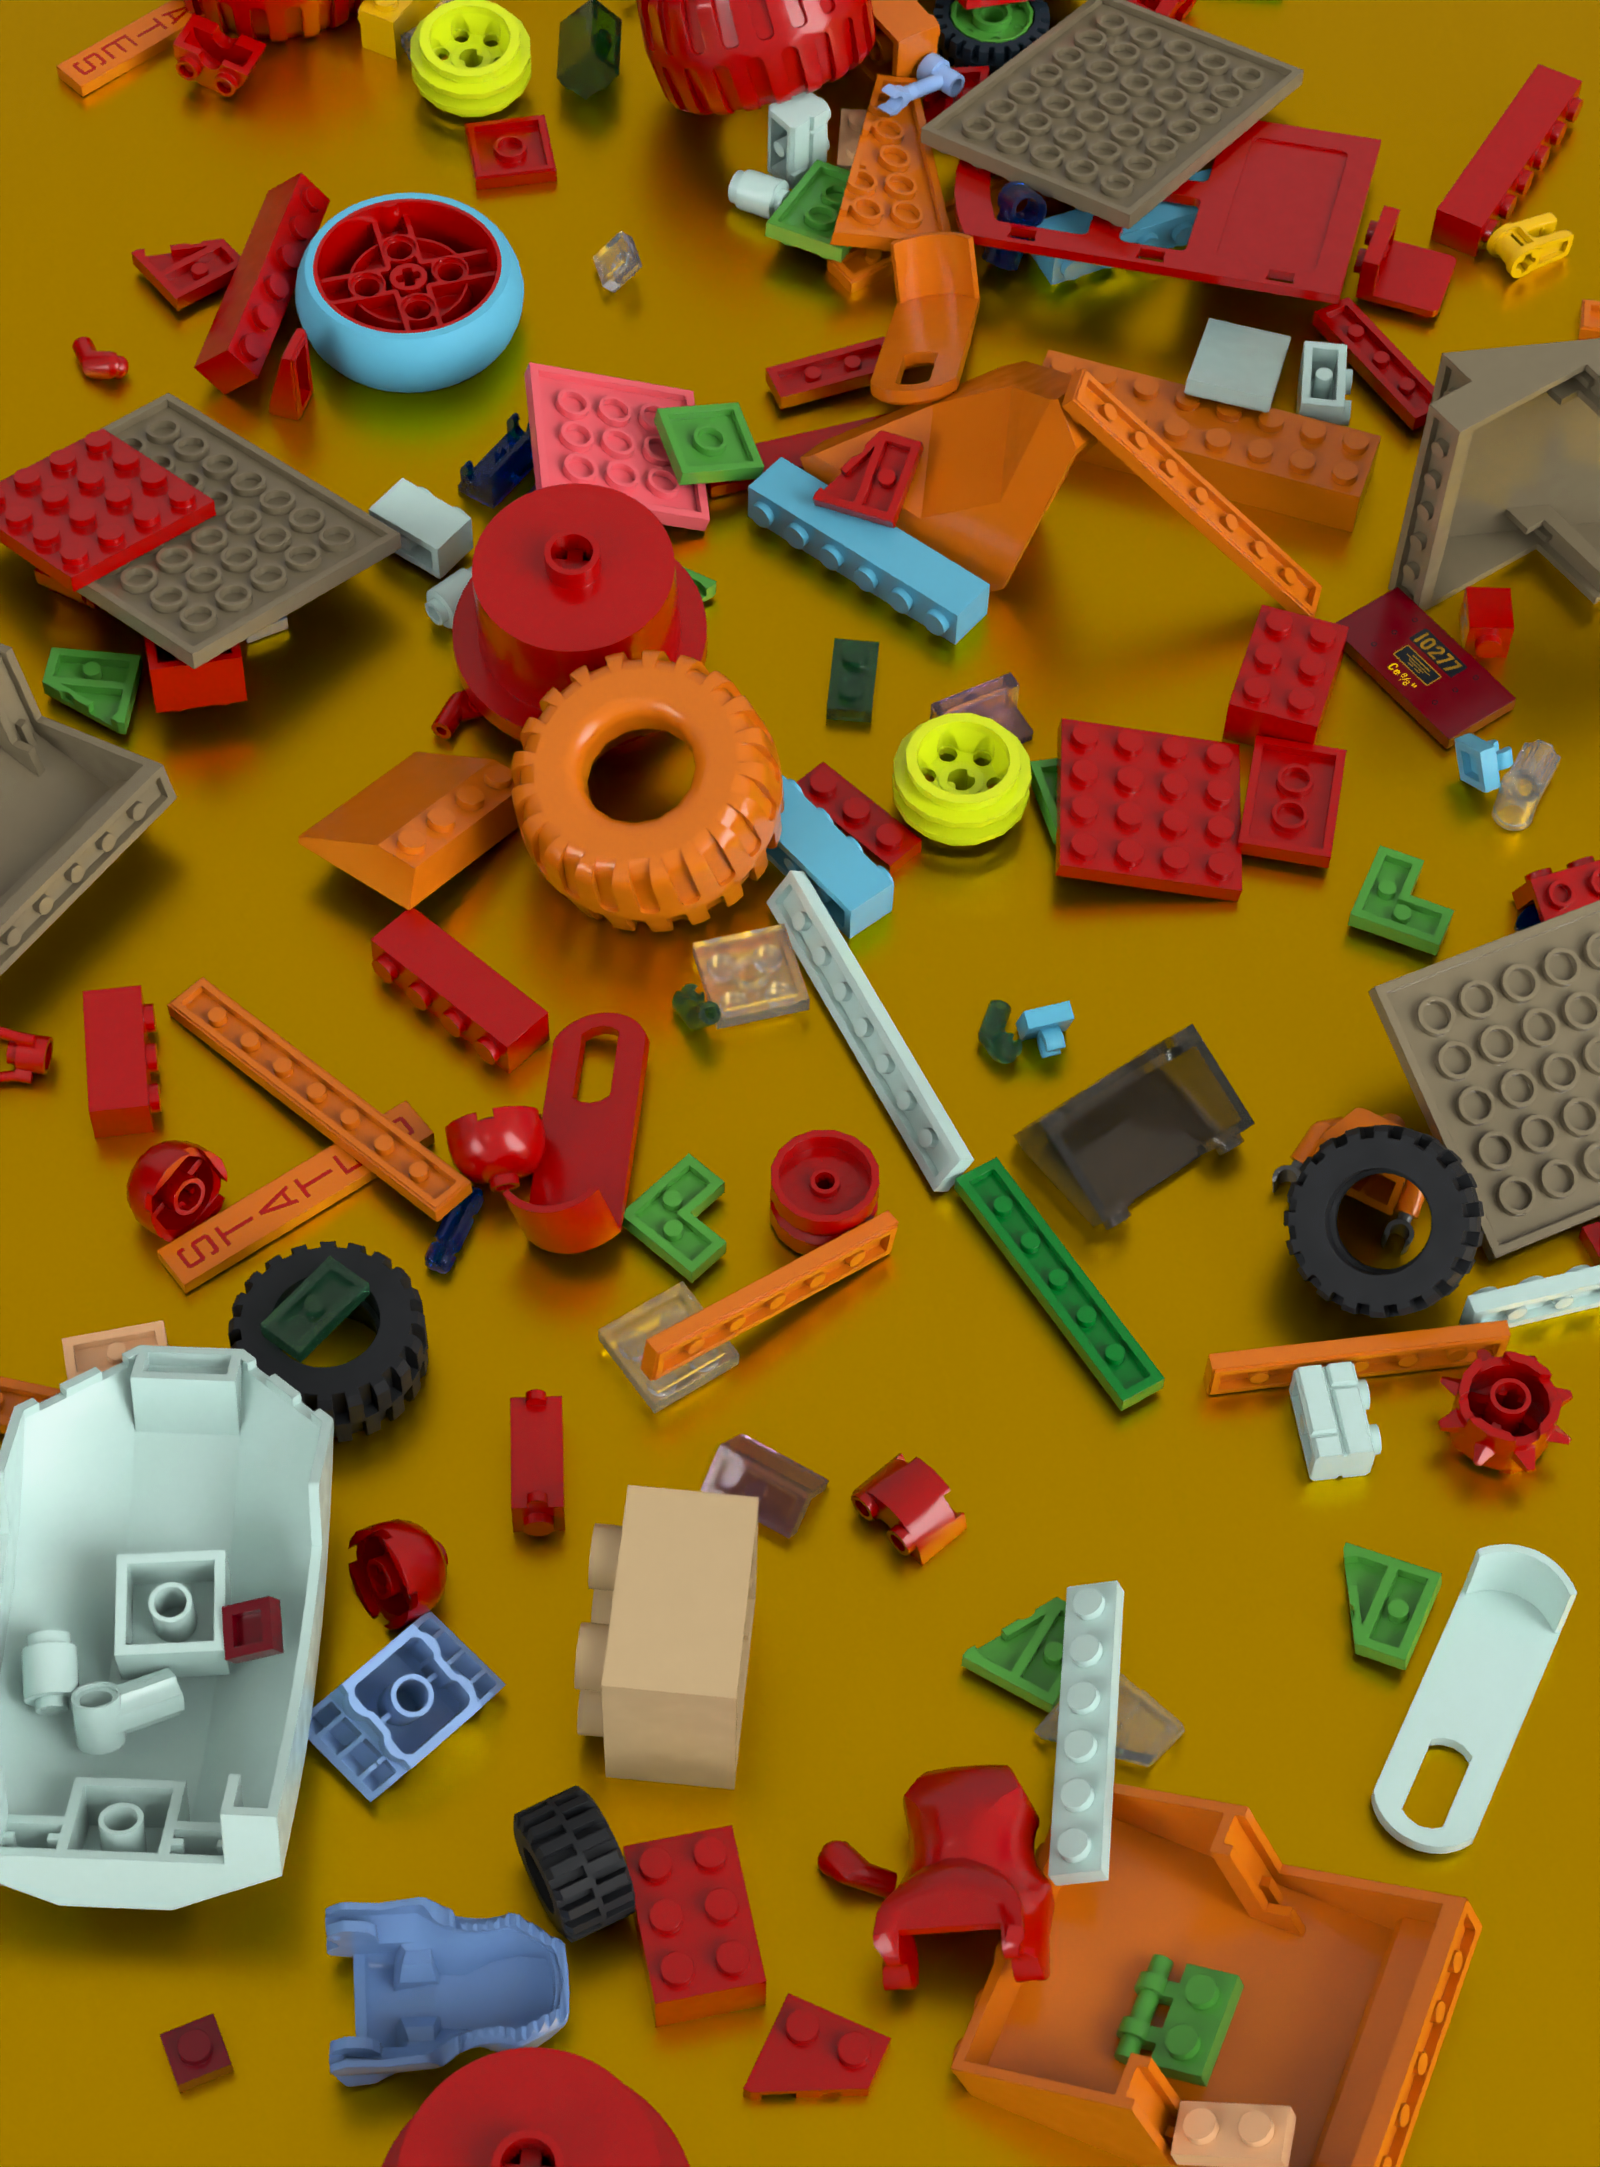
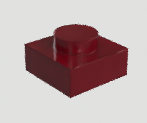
[222,1596,284,1664]
[159,2013,234,2093]

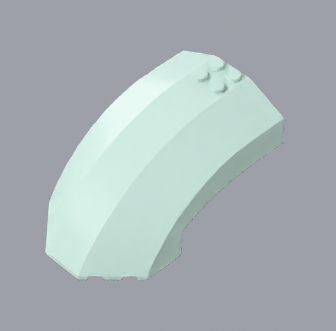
[0,1345,334,1910]

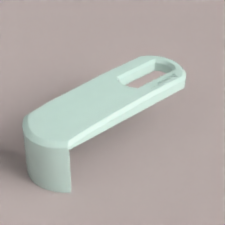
[1371,1544,1577,1854]

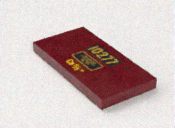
[1336,586,1516,749]

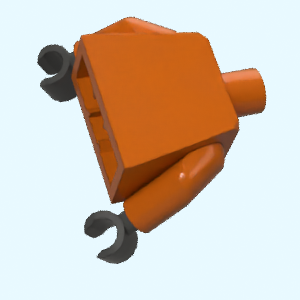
[1272,1108,1425,1255]

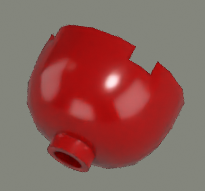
[445,1106,545,1192]
[127,1140,227,1242]
[348,1519,448,1630]

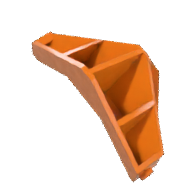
[800,361,1099,592]

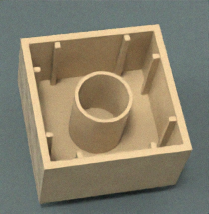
[574,1485,759,1790]

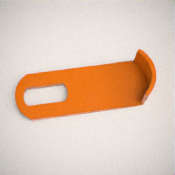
[870,231,980,405]

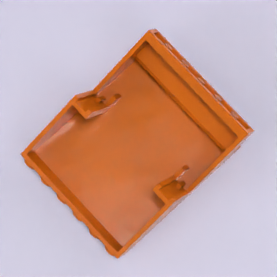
[950,1783,1483,2167]

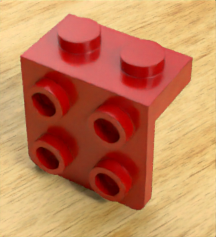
[1353,205,1456,317]
[1512,856,1600,922]

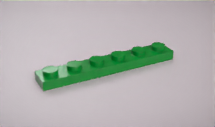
[954,1157,1165,1411]

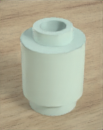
[728,169,791,219]
[425,567,472,629]
[22,1630,79,1715]

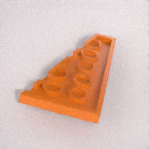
[830,74,951,251]

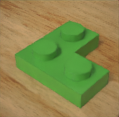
[1348,845,1454,956]
[622,1154,726,1283]

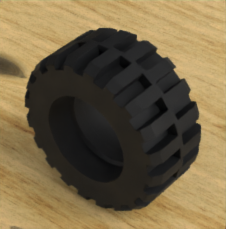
[1284,1125,1484,1318]
[228,1241,428,1443]

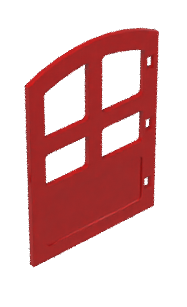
[954,121,1382,304]

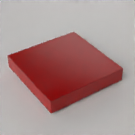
[464,115,557,191]

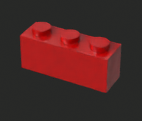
[82,985,162,1139]

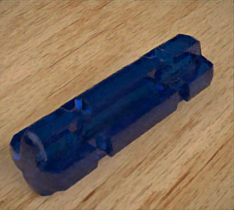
[425,1186,484,1274]

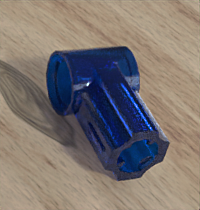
[982,181,1047,271]

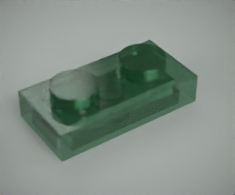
[826,638,879,723]
[260,1256,370,1363]

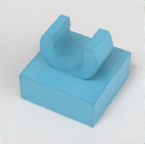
[1454,733,1514,793]
[1015,1000,1075,1059]

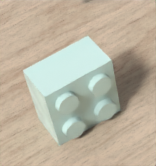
[114,1549,231,1680]

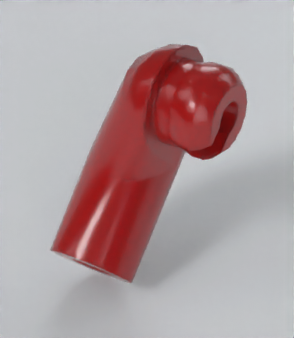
[817,1840,897,1898]

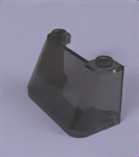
[1013,1024,1255,1230]

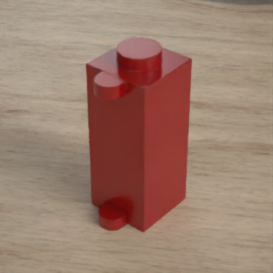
[510,1389,565,1536]

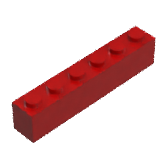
[1430,64,1583,258]
[194,172,330,395]

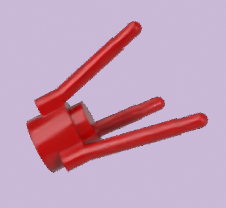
[0,1026,53,1084]

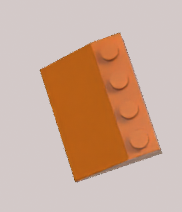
[298,752,519,911]

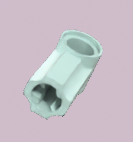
[70,1668,185,1755]

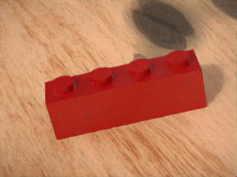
[370,907,550,1074]

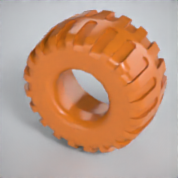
[511,650,784,932]

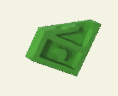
[1343,1542,1442,1670]

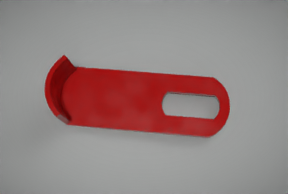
[502,1012,650,1254]

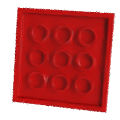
[0,428,216,593]
[1056,718,1242,902]

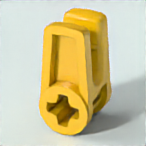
[1486,212,1574,278]

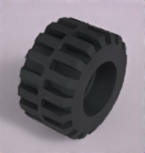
[514,1785,635,1943]

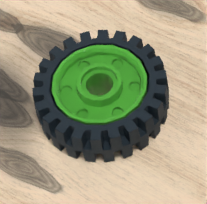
[933,0,1050,74]

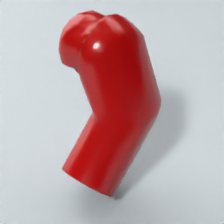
[72,337,129,380]
[431,690,484,739]

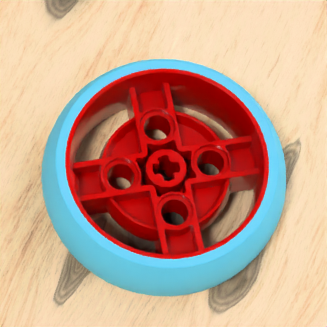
[295,193,524,393]

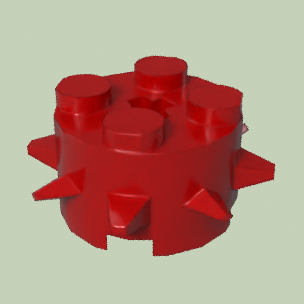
[1438,1349,1573,1474]

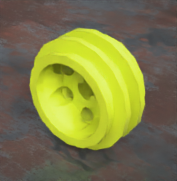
[410,0,531,117]
[892,713,1032,846]

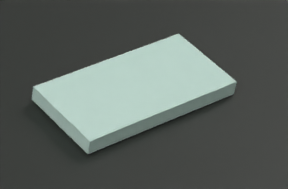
[1184,318,1291,413]

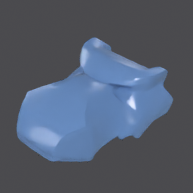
[325,1897,569,2087]

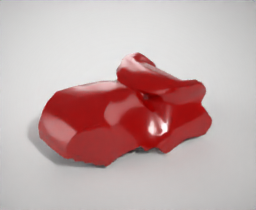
[873,1765,1055,1991]

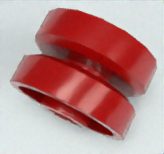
[770,1130,880,1255]

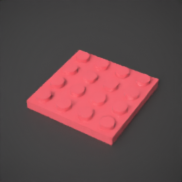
[524,362,710,531]

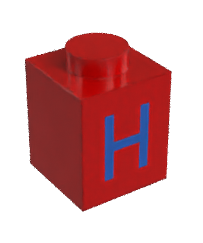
[1459,587,1514,658]

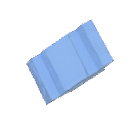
[308,1612,506,1802]

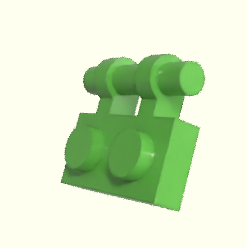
[1114,1954,1244,2087]

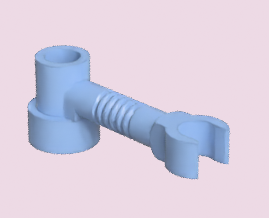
[878,53,965,116]

